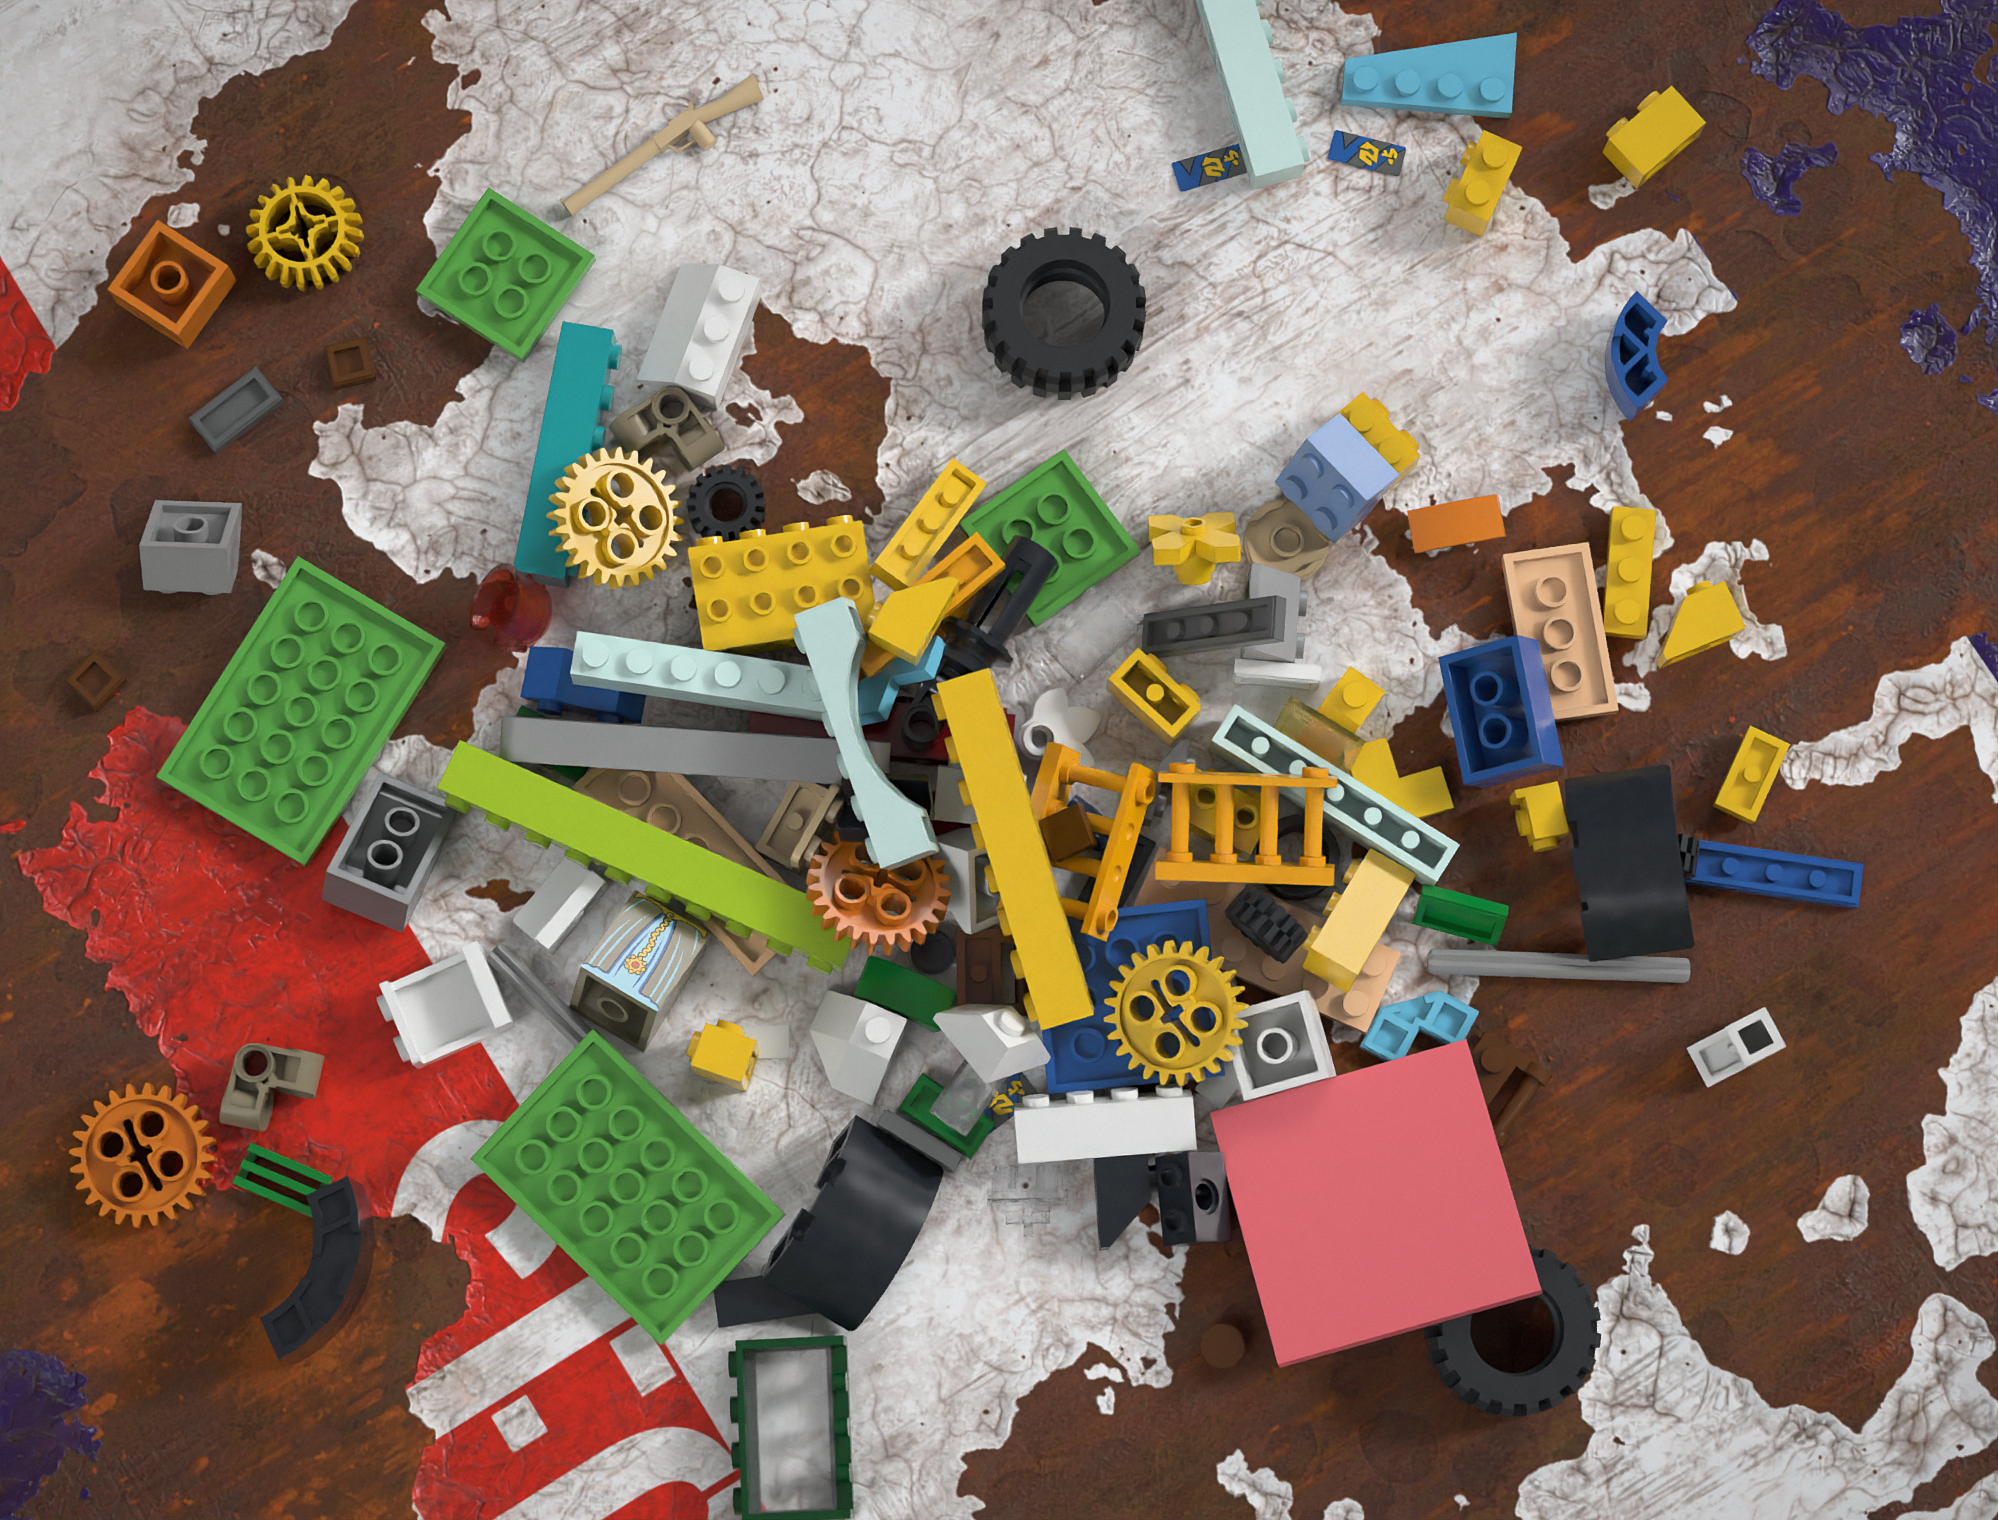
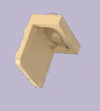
[754,781,845,876]

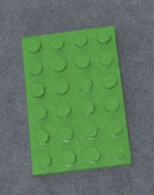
[156,556,447,868]
[470,1029,787,1345]

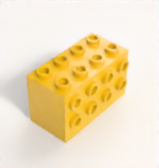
[687,515,876,656]

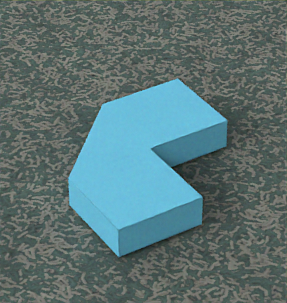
[857,635,946,726]
[1359,990,1479,1062]

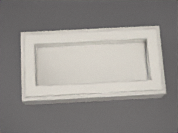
[1231,658,1322,691]

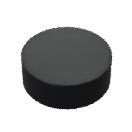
[911,930,955,975]

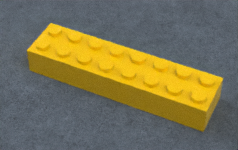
[931,668,1094,1031]

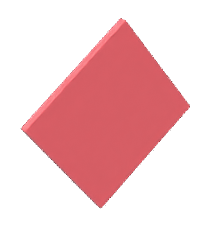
[1210,1039,1542,1368]

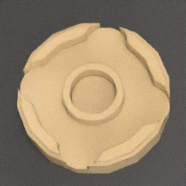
[1243,499,1330,583]

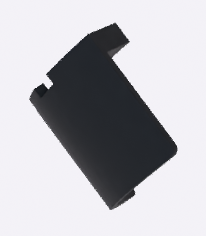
[1564,765,1695,962]
[763,1115,944,1331]
[260,1176,375,1364]

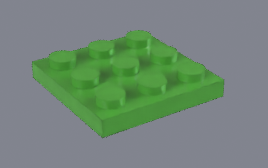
[416,187,596,363]
[959,449,1141,629]

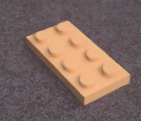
[1501,542,1619,722]

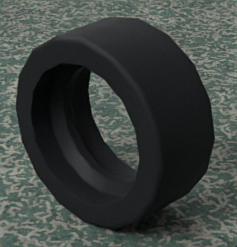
[1256,814,1340,901]

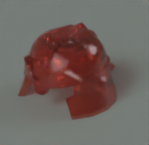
[469,563,552,653]

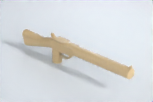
[560,73,764,216]

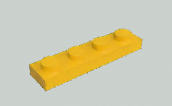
[868,458,987,591]

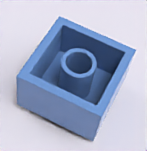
[1275,413,1400,543]

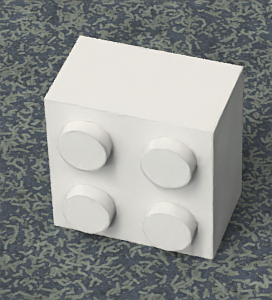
[1228,990,1337,1101]

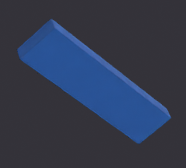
[1684,839,1864,909]

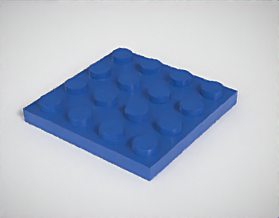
[1042,899,1225,1094]

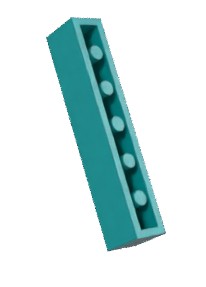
[513,321,622,588]

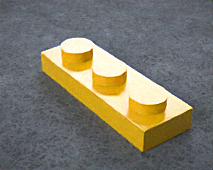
[1602,506,1656,640]

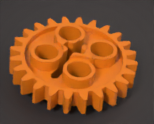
[806,831,951,956]
[69,1083,218,1229]

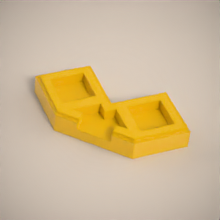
[1343,737,1454,819]

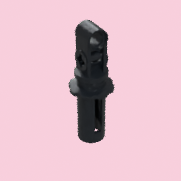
[901,535,1058,753]

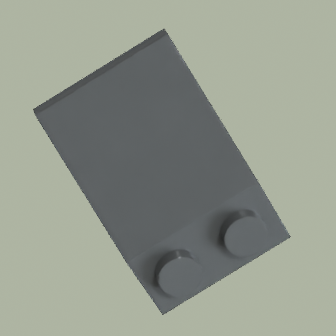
[321,772,458,933]

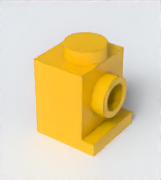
[1509,781,1569,852]

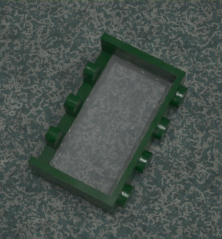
[728,1335,855,1520]

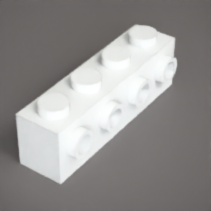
[1014,1083,1197,1164]

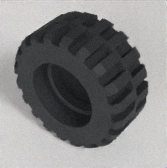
[982,227,1147,400]
[1423,1244,1601,1418]

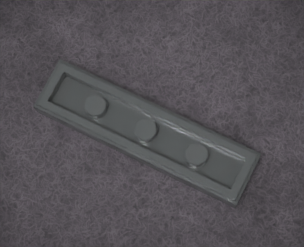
[1141,595,1286,658]

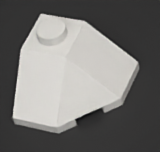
[932,828,1000,934]
[809,990,908,1106]
[933,1004,1051,1084]

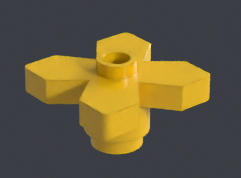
[1148,512,1241,585]

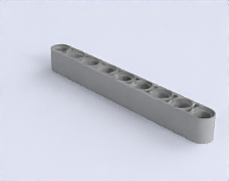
[499,716,891,785]

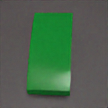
[852,956,957,1033]

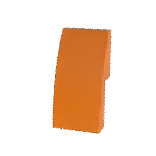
[1407,494,1506,553]

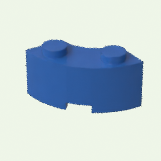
[1604,291,1668,422]
[520,646,646,723]

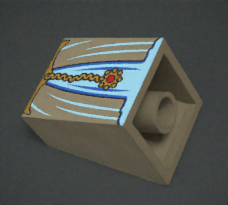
[569,890,711,1053]

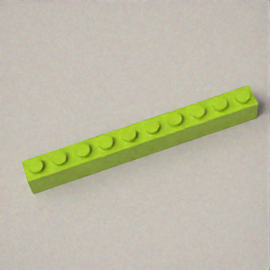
[437,740,853,975]

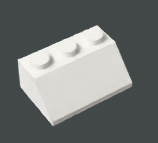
[636,263,762,410]

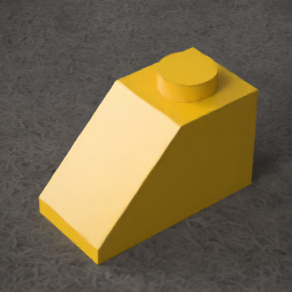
[865,576,959,666]
[1656,580,1746,669]
[1295,666,1386,765]

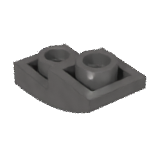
[1142,739,1197,827]

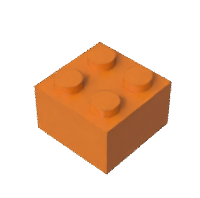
[107,220,237,349]

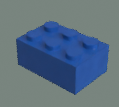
[1438,635,1564,788]

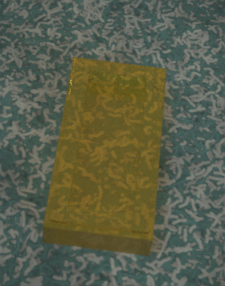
[1273,695,1366,774]

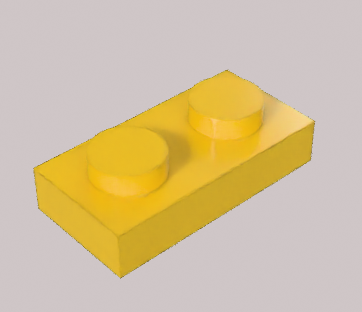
[1712,726,1790,825]

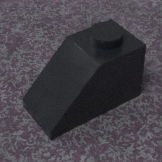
[1093,1154,1158,1251]

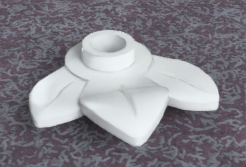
[1018,687,1101,767]

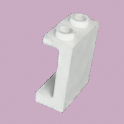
[376,941,516,1069]

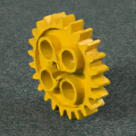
[546,447,684,590]
[1103,940,1249,1086]

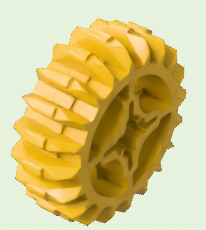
[246,175,364,291]

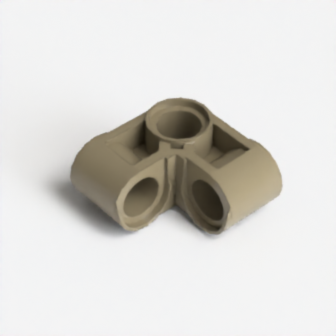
[609,386,726,473]
[219,1043,325,1132]

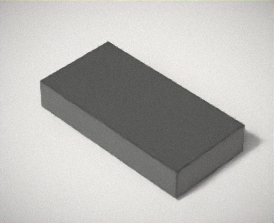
[188,367,285,455]
[877,1110,961,1173]

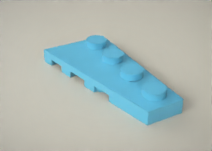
[1341,33,1517,119]

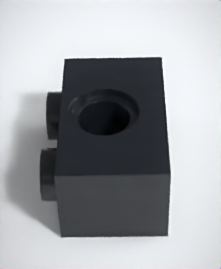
[1155,1152,1232,1247]

